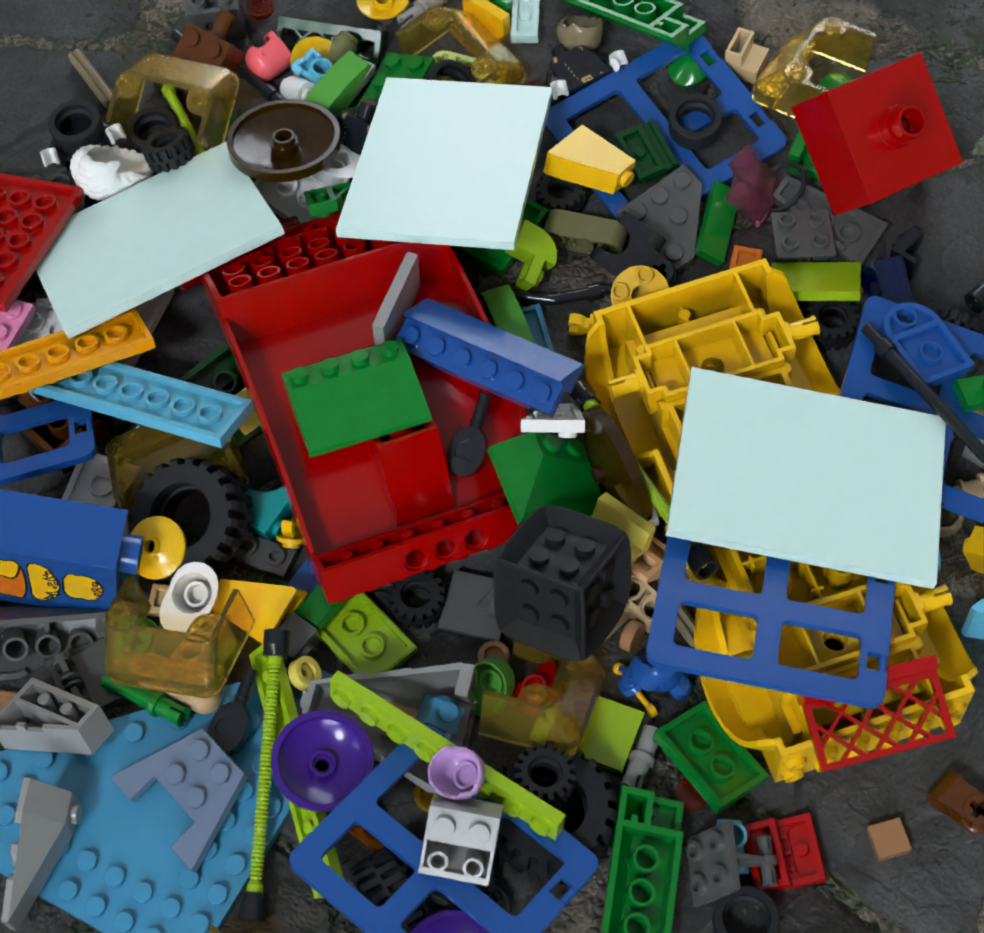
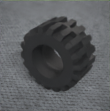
[348,847,427,933]

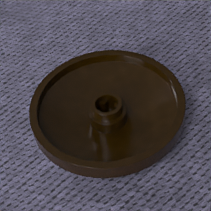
[227,99,341,182]
[582,406,653,521]

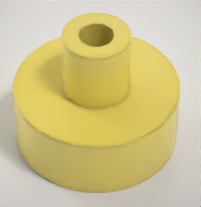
[288,656,322,691]

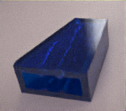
[861,255,915,323]

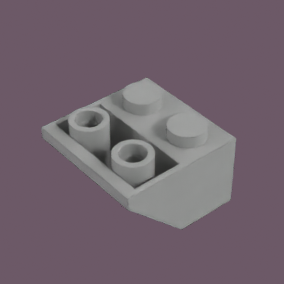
[418,792,503,886]

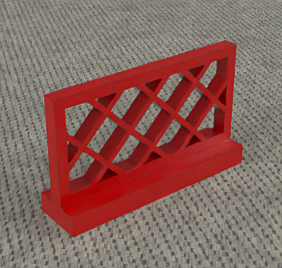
[796,655,957,773]

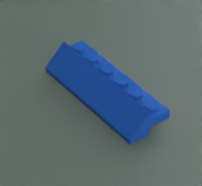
[395,298,584,418]

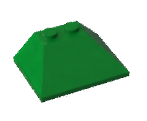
[487,432,601,526]

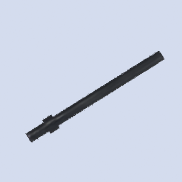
[861,323,984,463]

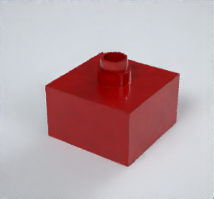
[791,52,963,216]

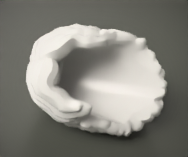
[70,144,154,200]

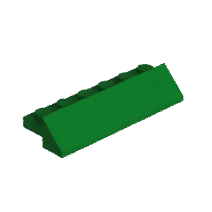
[557,0,706,53]
[600,785,684,933]

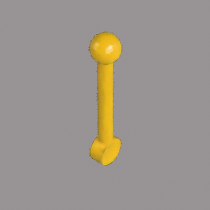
[613,662,658,718]

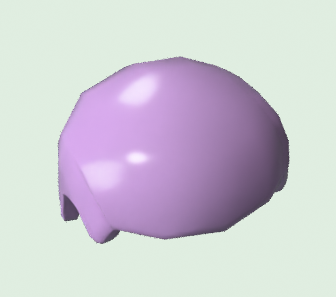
[427,746,486,800]

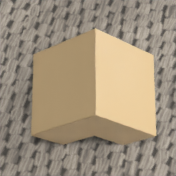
[725,27,769,85]

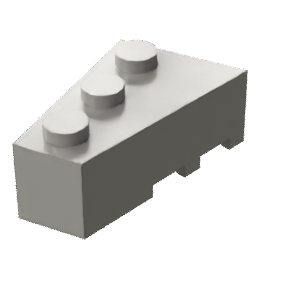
[0,677,114,755]

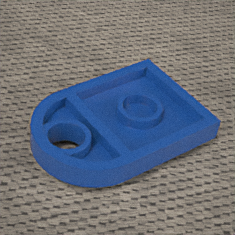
[880,302,975,388]

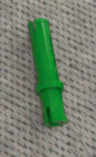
[100,669,190,727]

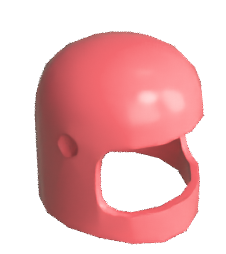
[245,30,291,81]

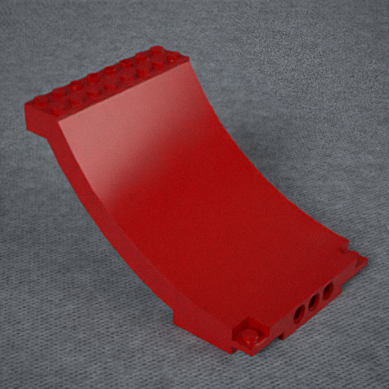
[199,211,528,604]

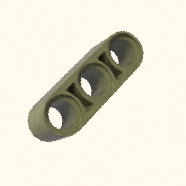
[543,209,628,254]

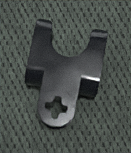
[589,210,679,288]

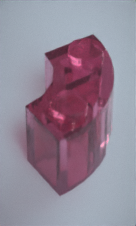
[724,144,775,228]

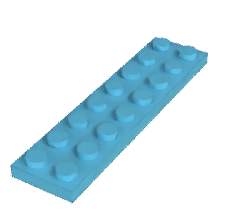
[28,362,254,448]

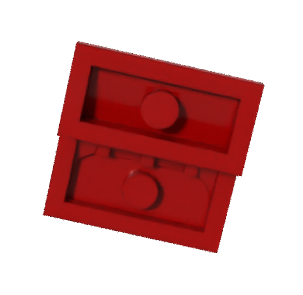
[743,812,828,893]

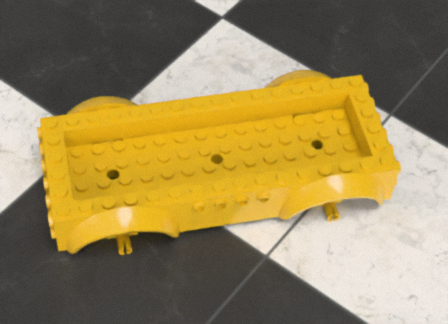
[584,258,978,783]

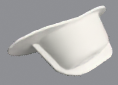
[316,144,360,185]
[159,562,219,637]

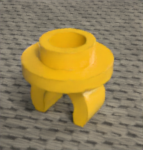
[276,516,303,549]

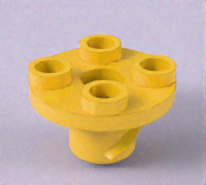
[611,265,669,306]

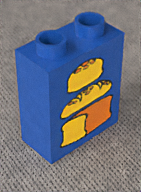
[0,489,144,618]

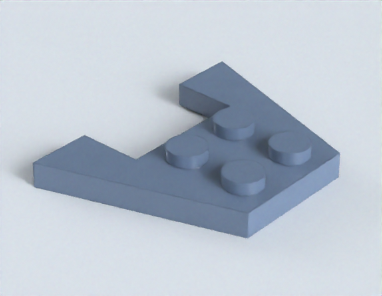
[110,728,248,873]

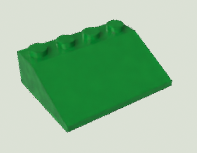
[281,338,432,458]

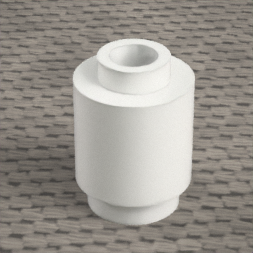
[280,76,316,100]

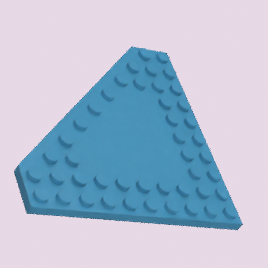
[0,668,333,933]

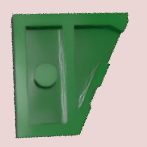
[303,181,352,218]

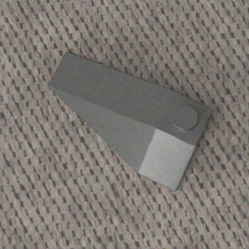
[0,606,112,681]

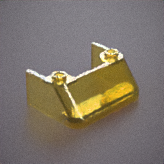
[395,6,526,85]
[751,17,876,119]
[105,53,239,150]
[106,425,249,522]
[105,575,256,698]
[478,640,605,757]

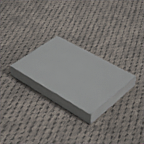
[372,252,421,346]

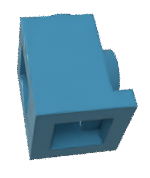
[415,694,464,736]

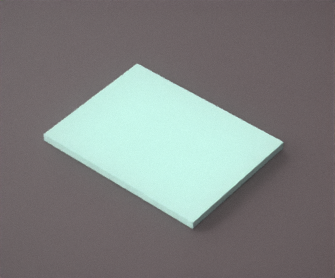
[336,77,552,250]
[36,142,285,339]
[665,367,946,589]

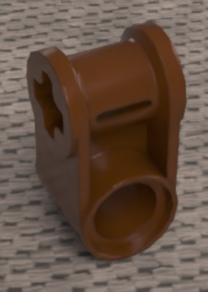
[926,770,984,834]

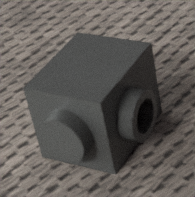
[279,612,322,667]

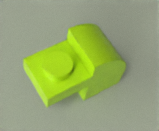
[504,219,557,291]

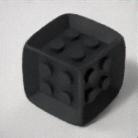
[493,506,631,661]

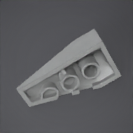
[1,777,83,931]

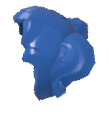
[618,654,692,701]

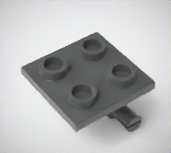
[438,570,502,641]
[686,820,778,907]

